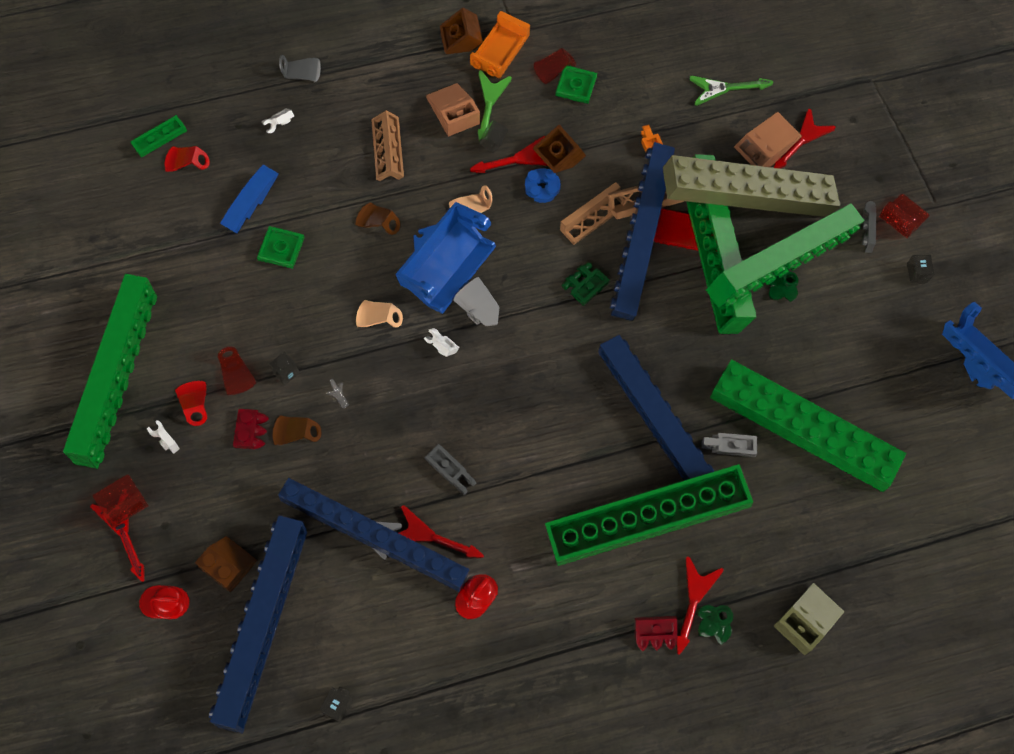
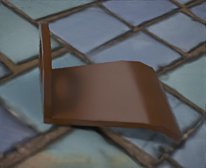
[355,202,400,235]
[273,415,321,445]

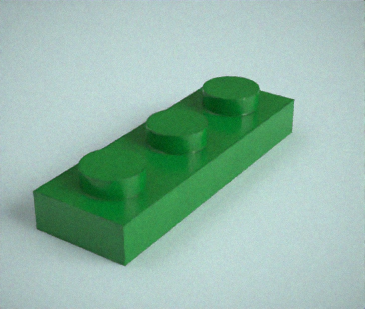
[130,115,187,158]

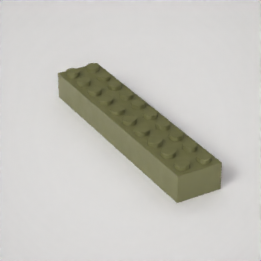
[663,155,840,217]

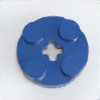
[525,168,561,203]

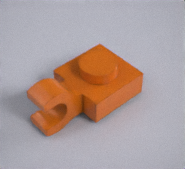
[641,125,663,152]

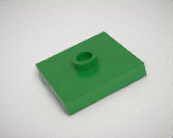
[555,65,598,104]
[257,226,305,269]

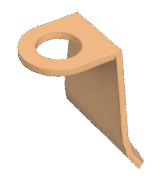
[449,185,492,213]
[356,300,403,327]

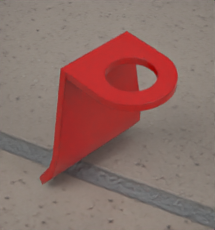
[165,146,210,172]
[175,381,207,426]

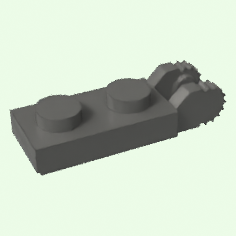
[862,201,876,253]
[425,444,476,495]

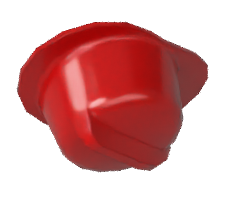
[455,574,498,619]
[139,585,189,619]

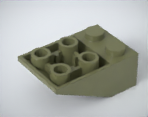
[774,583,845,655]

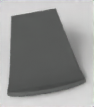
[279,55,321,82]

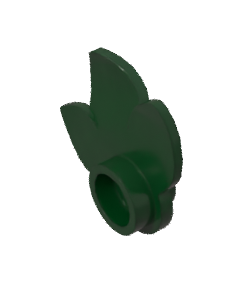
[769,272,799,302]
[696,605,733,644]

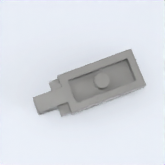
[702,433,757,457]

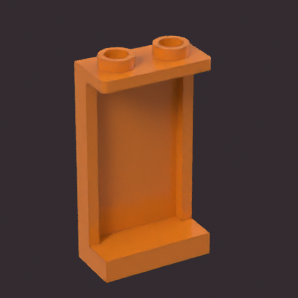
[470,11,530,79]

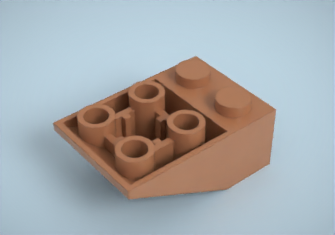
[426,83,480,137]
[734,112,802,167]

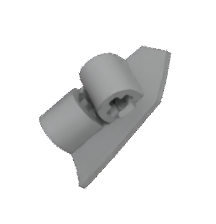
[453,277,499,326]

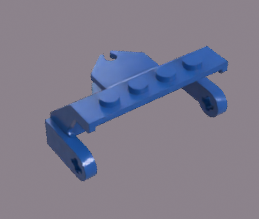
[395,202,496,314]
[942,302,1014,399]

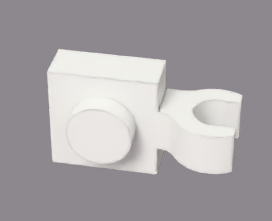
[262,108,294,133]
[424,328,459,357]
[147,421,180,454]

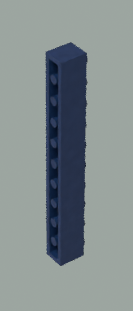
[609,142,675,321]
[598,335,714,481]
[278,478,470,592]

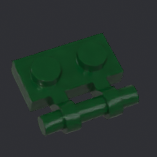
[561,262,610,306]

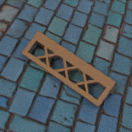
[371,110,404,181]
[560,182,624,245]
[608,186,684,219]

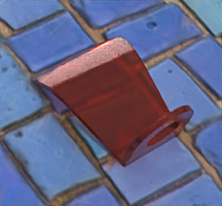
[534,48,576,84]
[217,347,256,395]

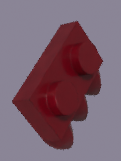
[233,409,269,449]
[635,616,677,651]

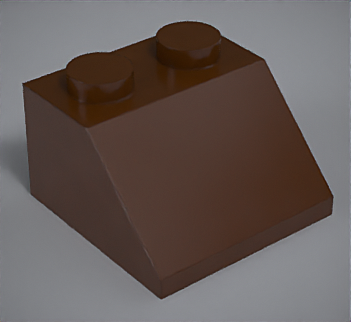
[440,7,483,54]
[533,124,586,173]
[195,536,257,593]

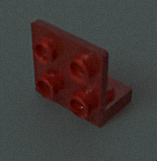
[879,194,930,239]
[93,475,148,528]

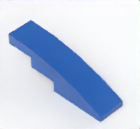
[220,165,279,233]

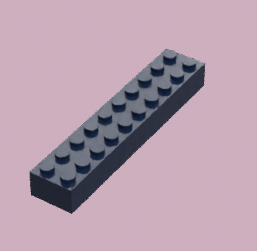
[209,516,308,734]

